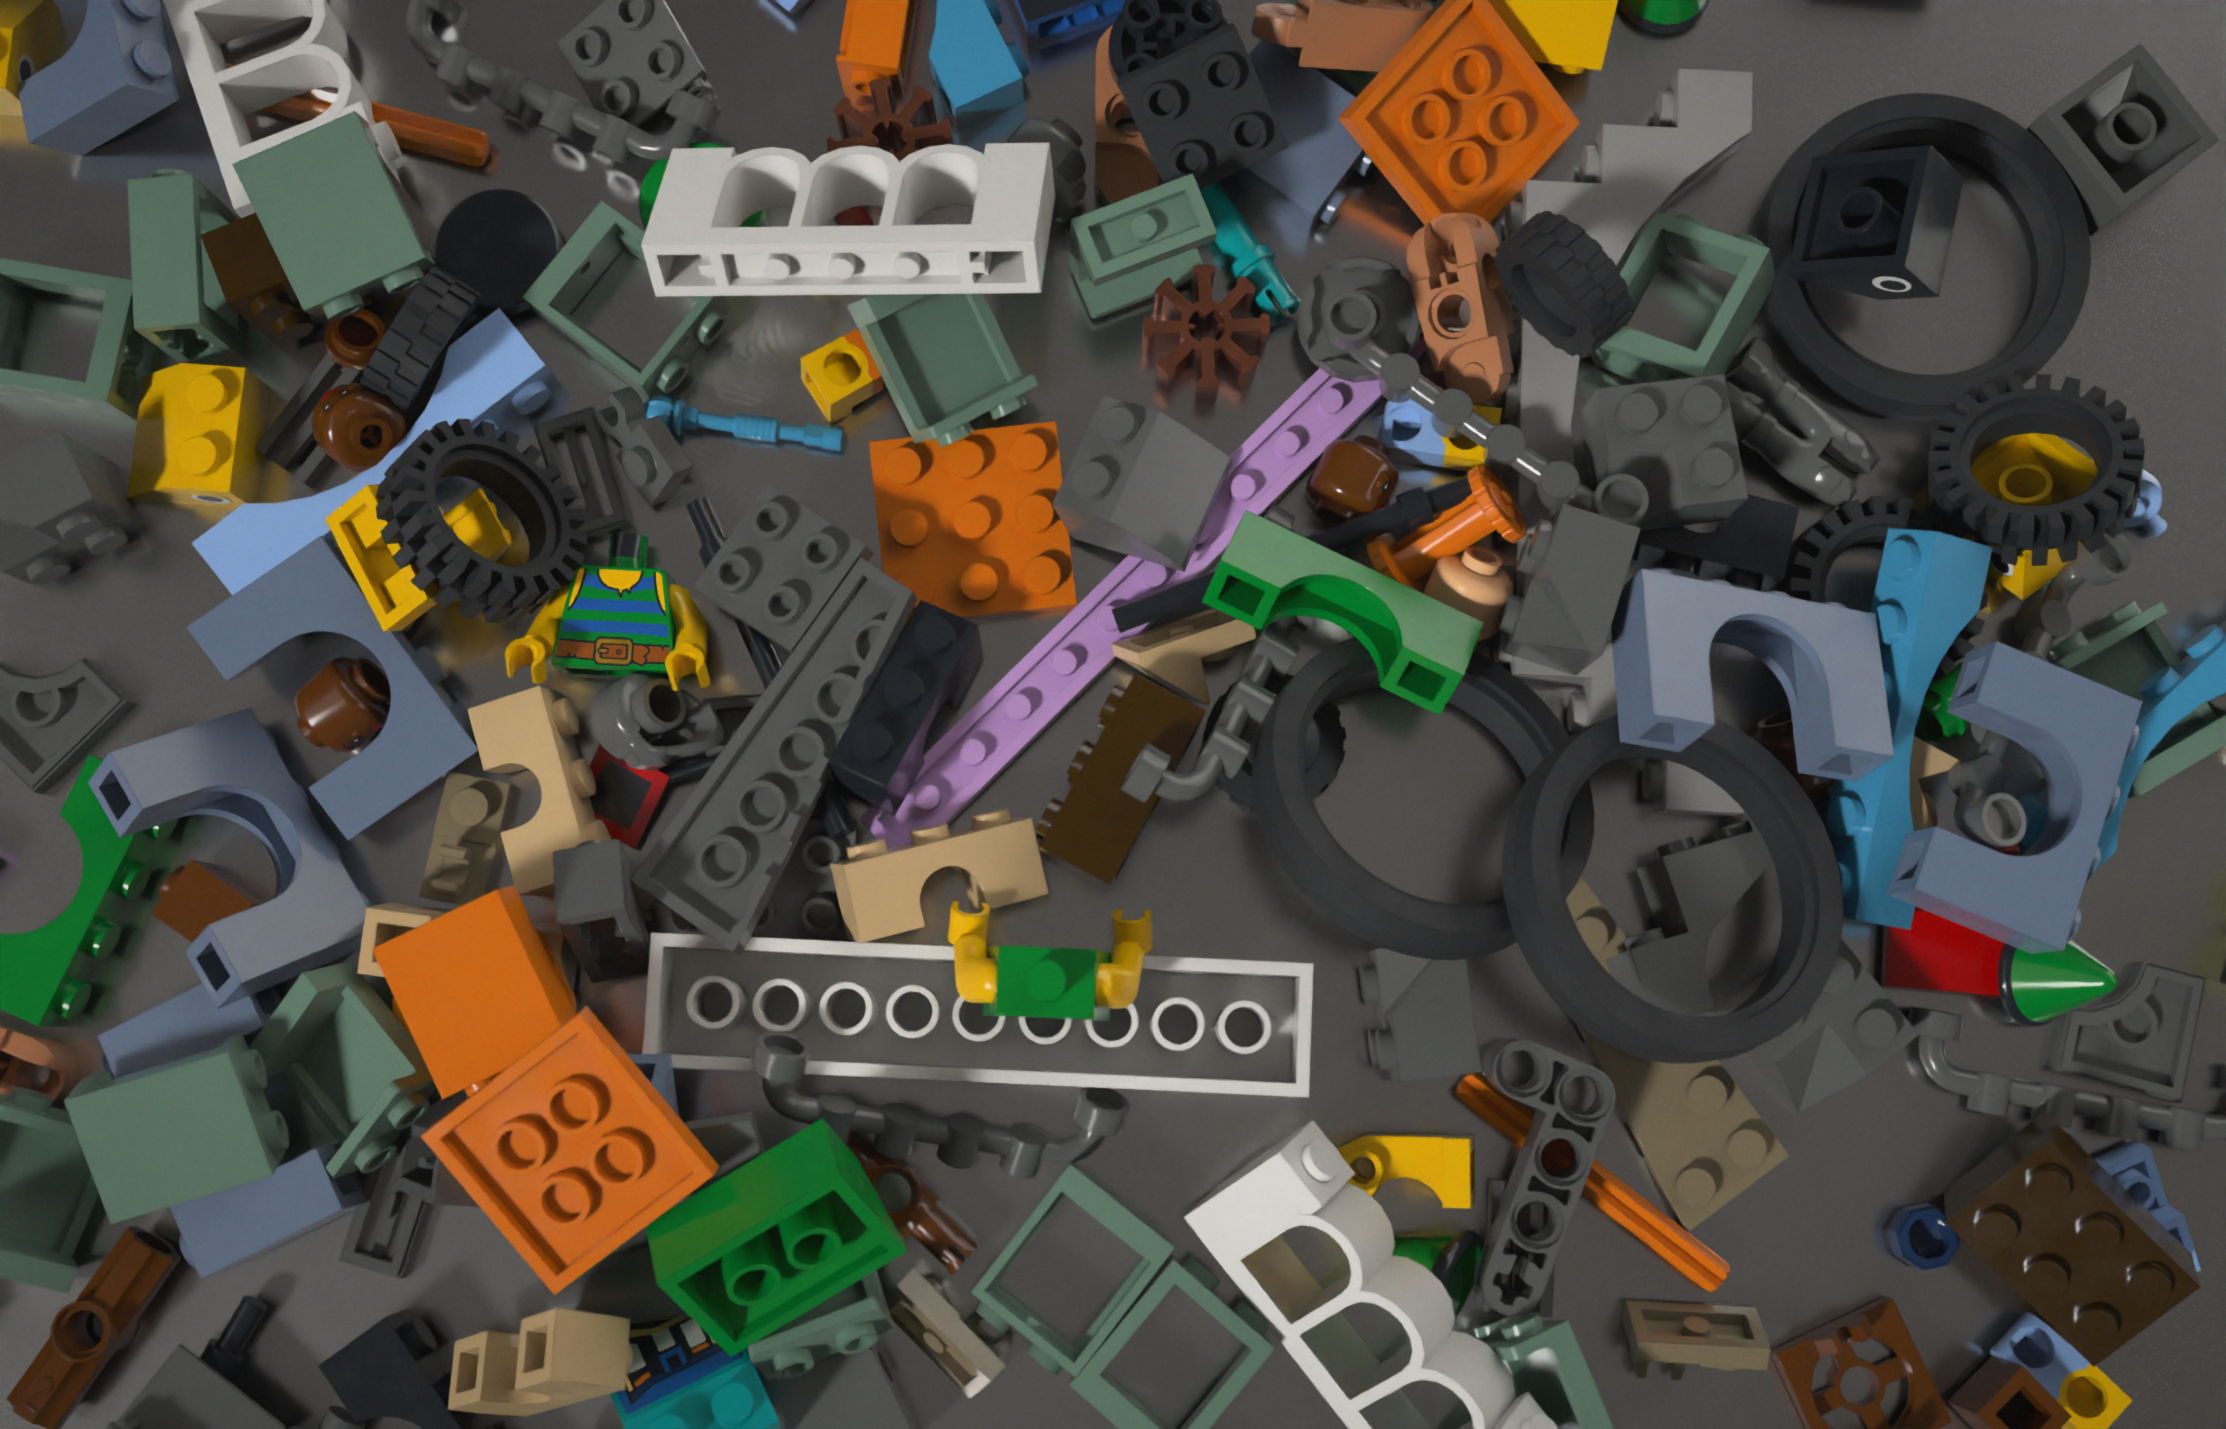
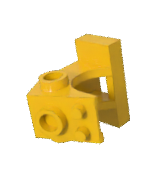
[325,484,511,632]
[1337,1133,1475,1208]

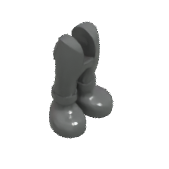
[1724,337,1880,508]

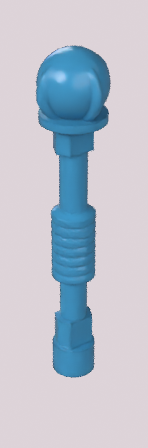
[643,395,844,452]

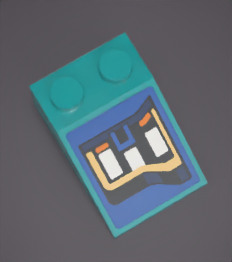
[610,1316,781,1429]

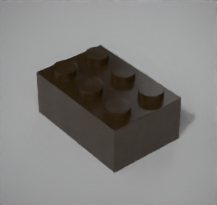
[200,161,437,342]
[1034,673,1205,894]
[1944,1112,2201,1367]

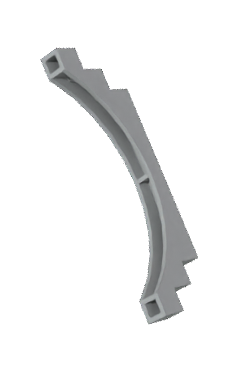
[1493,68,1753,819]

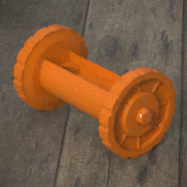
[1366,463,1527,593]

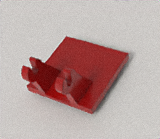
[1881,844,2020,996]

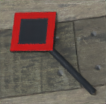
[589,744,720,849]

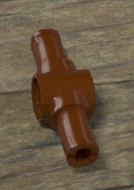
[846,1131,981,1275]

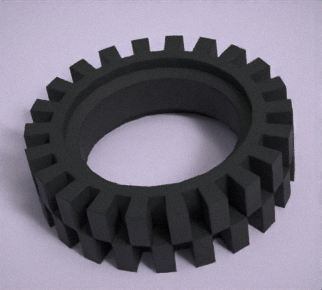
[1928,374,2145,566]
[376,419,587,623]
[1775,495,1988,682]

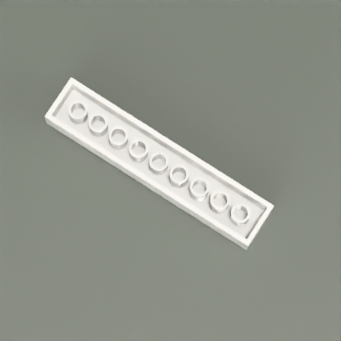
[642,932,1314,1097]

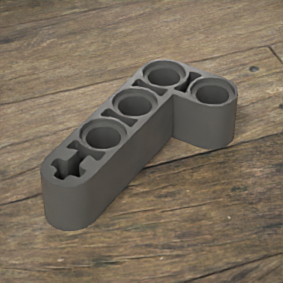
[1474,1038,1616,1317]

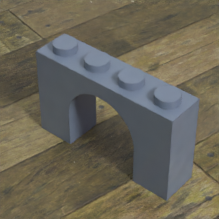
[17,0,179,156]
[186,536,478,841]
[1611,568,1894,782]
[1886,641,2142,954]
[88,707,371,1009]
[97,983,367,1279]

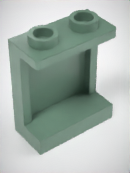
[232,111,435,321]
[1069,173,1217,318]
[847,294,1039,447]
[2048,601,2226,799]
[248,961,437,1179]
[64,1033,289,1224]
[0,1087,99,1294]
[748,1270,895,1380]
[1473,1312,1614,1429]

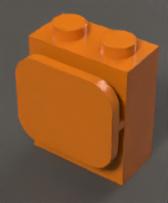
[372,885,576,1099]

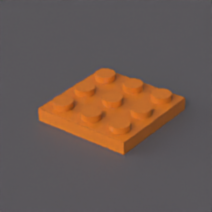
[1338,0,1581,255]
[869,421,1077,628]
[420,1006,719,1295]

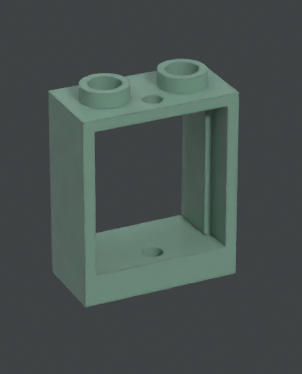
[127,169,246,364]
[523,200,730,399]
[1591,211,1776,383]
[0,258,150,418]
[971,1162,1175,1377]
[1069,1254,1276,1429]

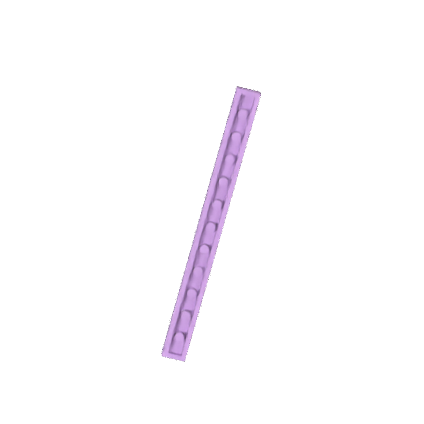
[859,328,1428,848]

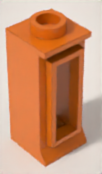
[836,0,917,96]

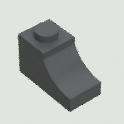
[553,839,650,984]

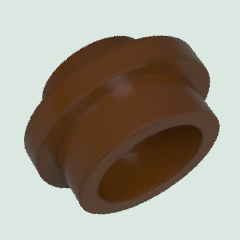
[325,309,388,370]

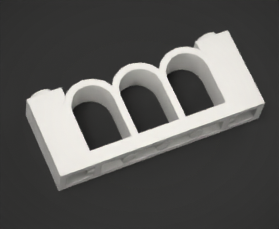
[163,0,402,218]
[641,143,1055,297]
[1183,1120,1558,1429]

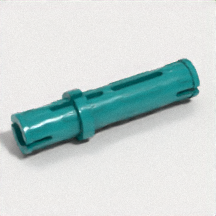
[1200,181,1301,326]

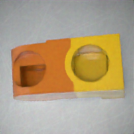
[800,328,886,425]

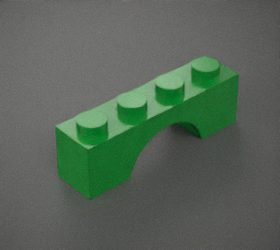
[1202,510,1484,715]
[0,754,179,1027]

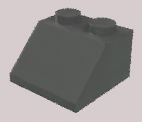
[1052,395,1233,572]

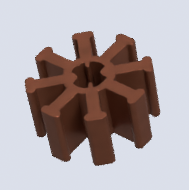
[826,78,954,213]
[1142,265,1270,404]

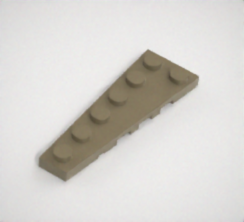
[1499,876,1790,1232]

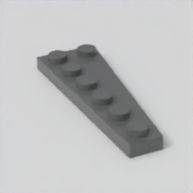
[630,557,918,956]

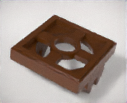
[1770,1296,1952,1429]

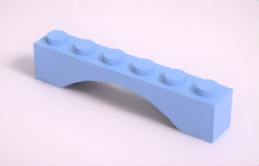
[192,308,559,595]

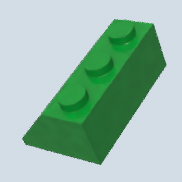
[646,1118,907,1357]

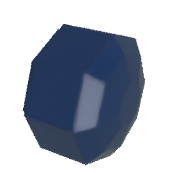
[1887,1203,1961,1271]

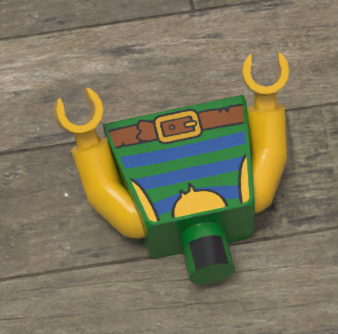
[505,532,711,691]
[947,901,1153,1021]

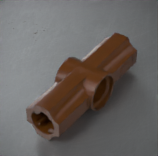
[6,1226,181,1429]

